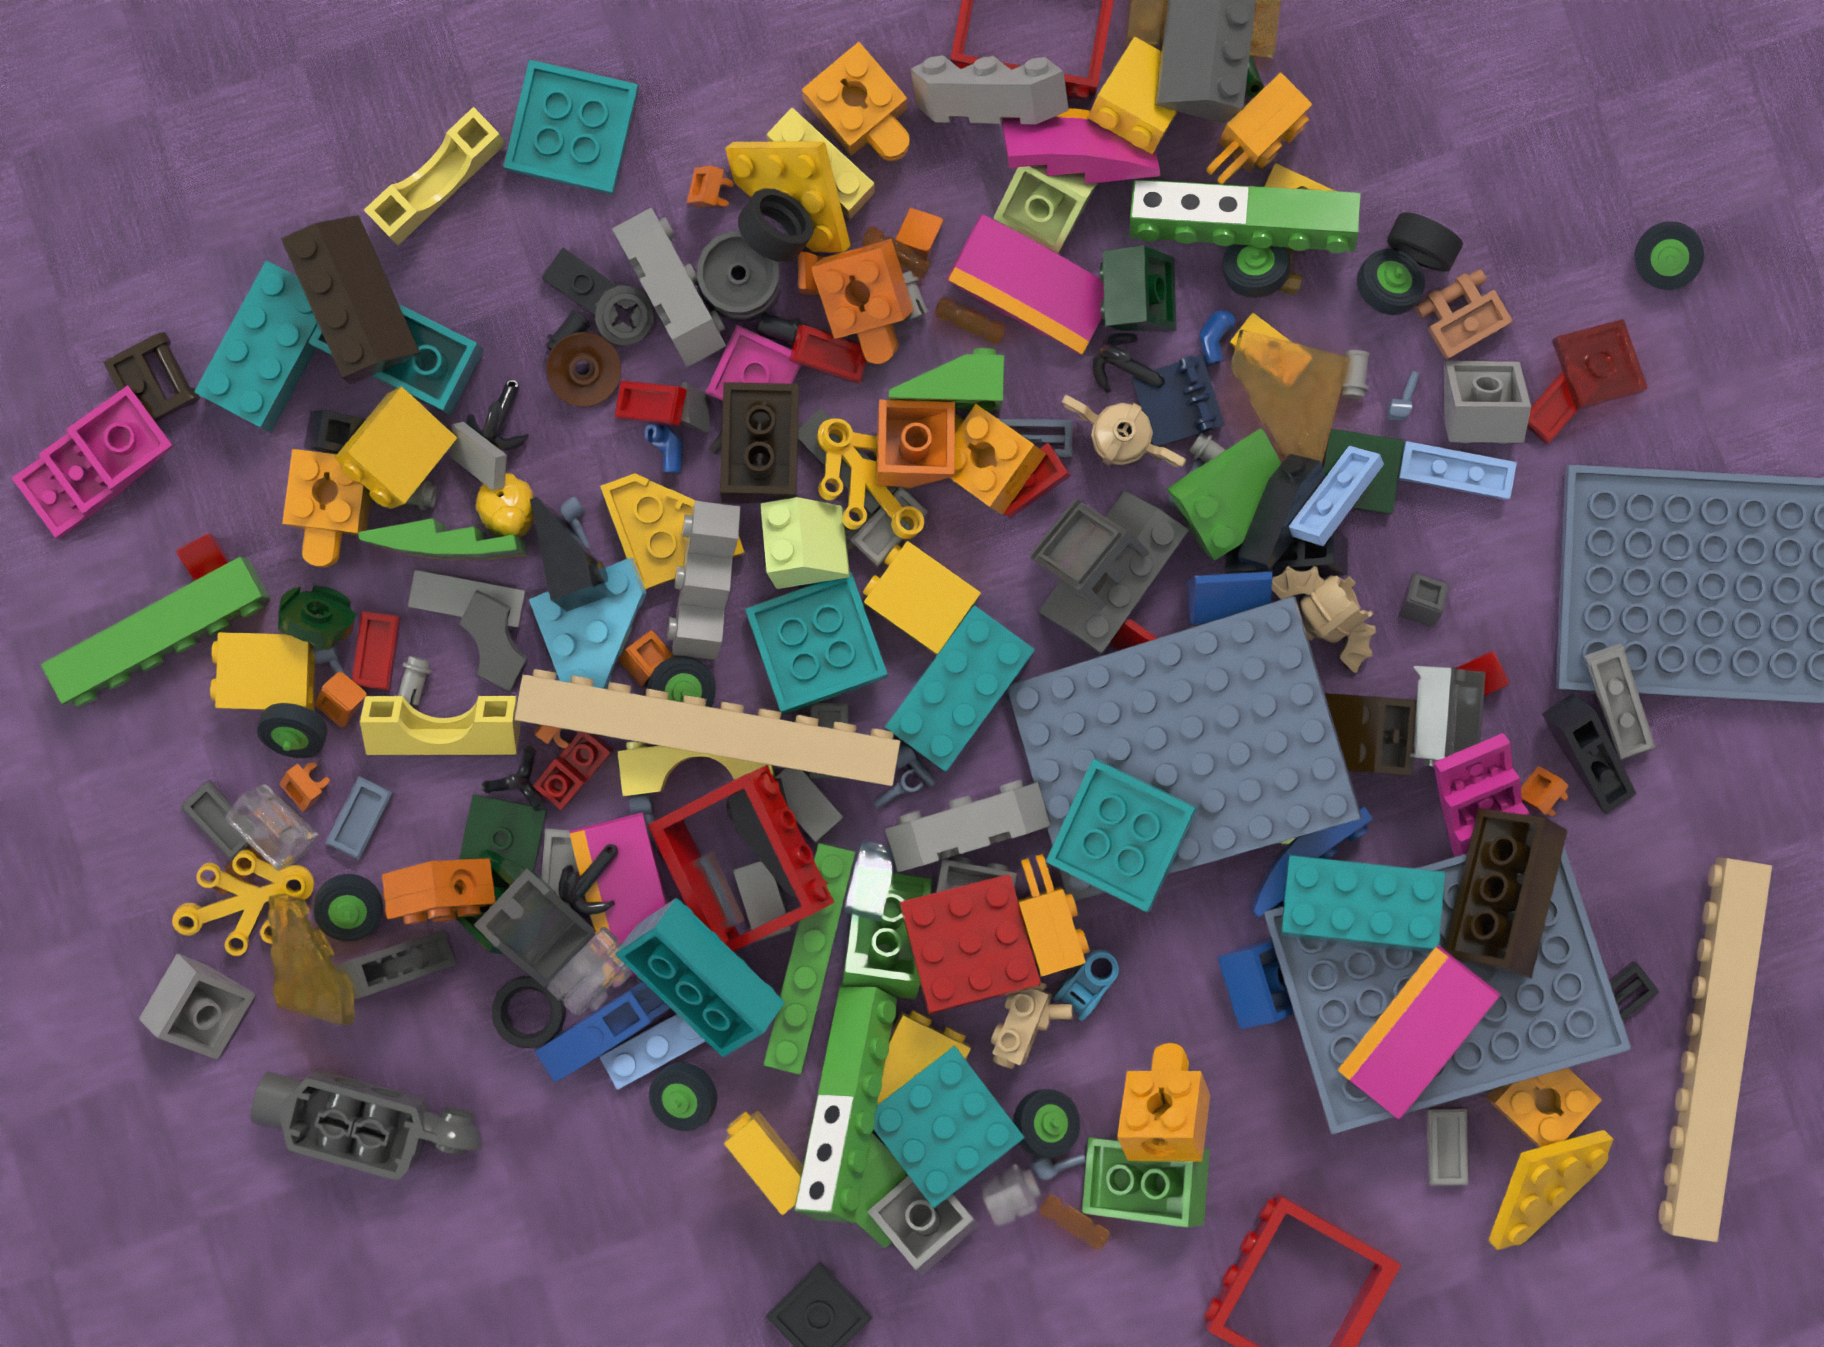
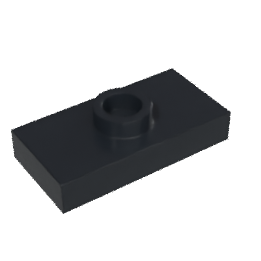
[541,248,617,316]

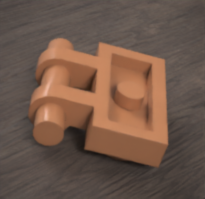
[1414,269,1513,360]

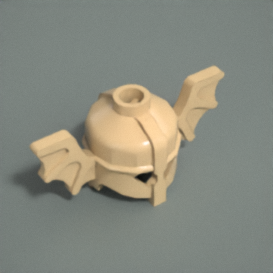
[1062,395,1186,468]
[1272,566,1376,673]

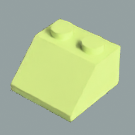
[993,165,1097,254]
[760,497,850,589]

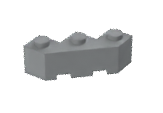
[910,55,1069,124]
[612,207,726,367]
[667,501,740,660]
[885,780,1051,872]

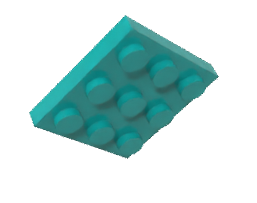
[503,59,639,195]
[745,572,889,715]
[1046,758,1198,912]
[874,1045,1025,1209]

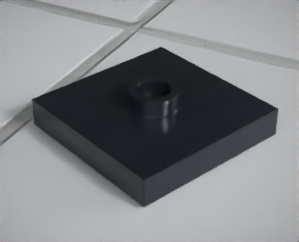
[765,1261,873,1347]

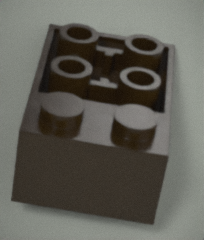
[1324,693,1417,776]

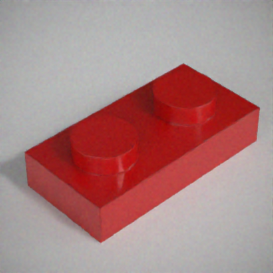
[1004,443,1071,519]

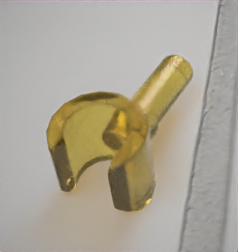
[1279,247,1303,295]

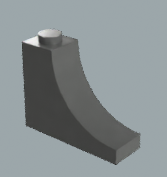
[305,929,456,1012]

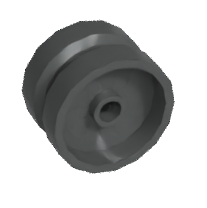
[697,231,781,321]

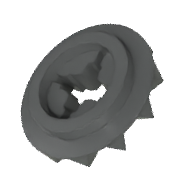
[593,285,653,346]

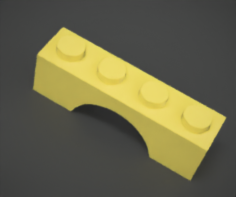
[364,107,506,245]
[360,696,521,755]
[617,741,775,796]

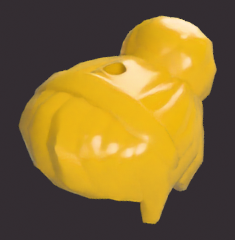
[475,473,534,538]

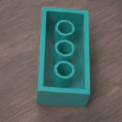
[194,260,318,433]
[308,304,484,416]
[885,605,1035,772]
[1281,855,1445,953]
[615,898,785,1057]

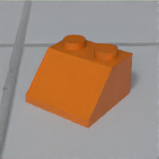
[876,400,955,487]

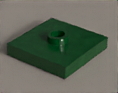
[1323,429,1404,515]
[459,794,548,873]

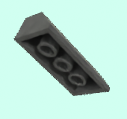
[1155,0,1256,124]
[1038,491,1189,655]

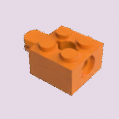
[811,239,914,364]
[382,858,495,925]

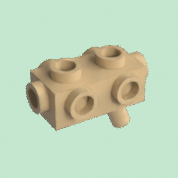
[991,981,1073,1069]

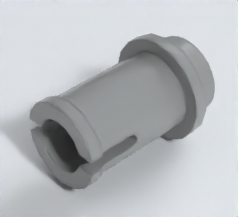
[903,271,929,321]
[1339,350,1370,399]
[1188,433,1226,463]
[405,480,437,510]
[396,656,432,705]

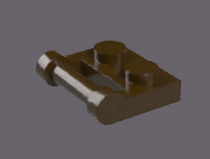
[103,332,200,422]

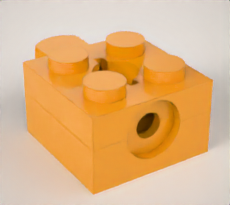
[802,42,910,162]
[1206,72,1313,185]
[950,404,1046,515]
[282,449,371,568]
[1018,854,1090,976]
[1117,1043,1210,1162]
[1486,1068,1602,1148]

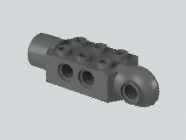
[251,1069,482,1181]

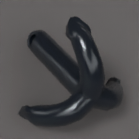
[1092,333,1165,393]
[466,380,529,451]
[481,746,545,811]
[558,844,618,915]

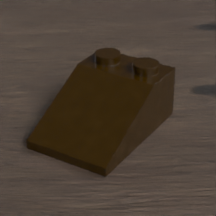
[720,382,799,503]

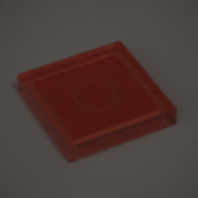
[1552,319,1648,410]

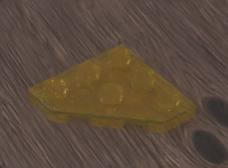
[1230,330,1349,464]
[268,894,355,1026]

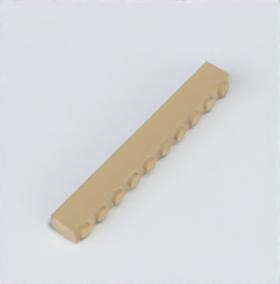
[514,669,900,786]
[1659,857,1772,1242]

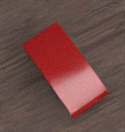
[533,731,614,810]

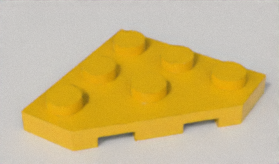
[725,141,851,253]
[600,473,745,590]
[1488,1130,1614,1250]

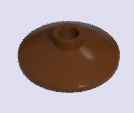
[546,332,621,407]

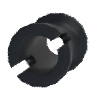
[545,310,591,351]
[758,312,807,347]

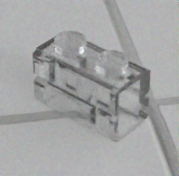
[225,784,319,871]
[546,927,632,1016]
[980,1164,1042,1227]

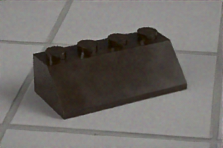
[281,215,421,384]
[1444,808,1568,979]

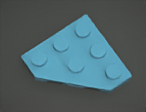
[529,558,647,689]

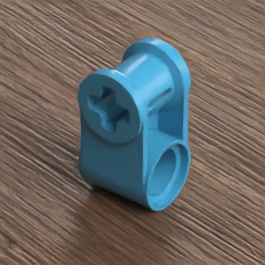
[1052,949,1119,1022]

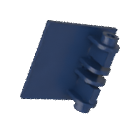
[1131,355,1225,447]

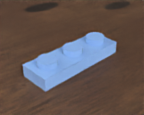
[1398,441,1517,500]
[1288,446,1384,546]
[600,1014,705,1090]

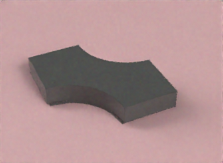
[459,590,528,692]

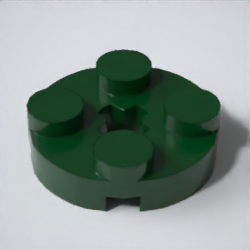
[278,585,356,650]

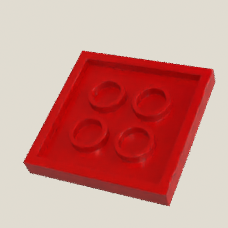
[899,874,1041,1015]

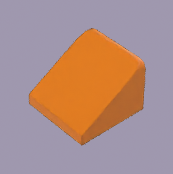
[894,207,944,257]
[798,252,824,296]
[618,629,675,686]
[314,671,367,728]

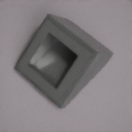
[681,382,710,434]
[1399,572,1449,627]

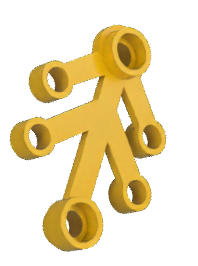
[816,418,924,539]
[172,850,314,956]

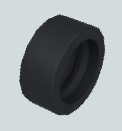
[738,188,813,262]
[1387,212,1463,272]
[492,975,566,1048]

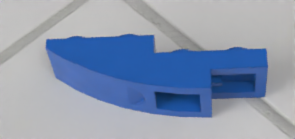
[1249,806,1373,918]
[534,981,670,1083]

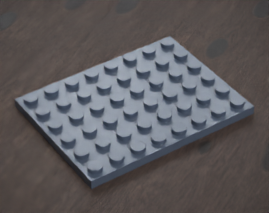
[1555,465,1824,704]
[1007,596,1362,901]
[1264,846,1631,1135]

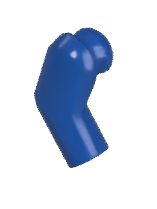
[1199,310,1235,366]
[644,423,682,474]

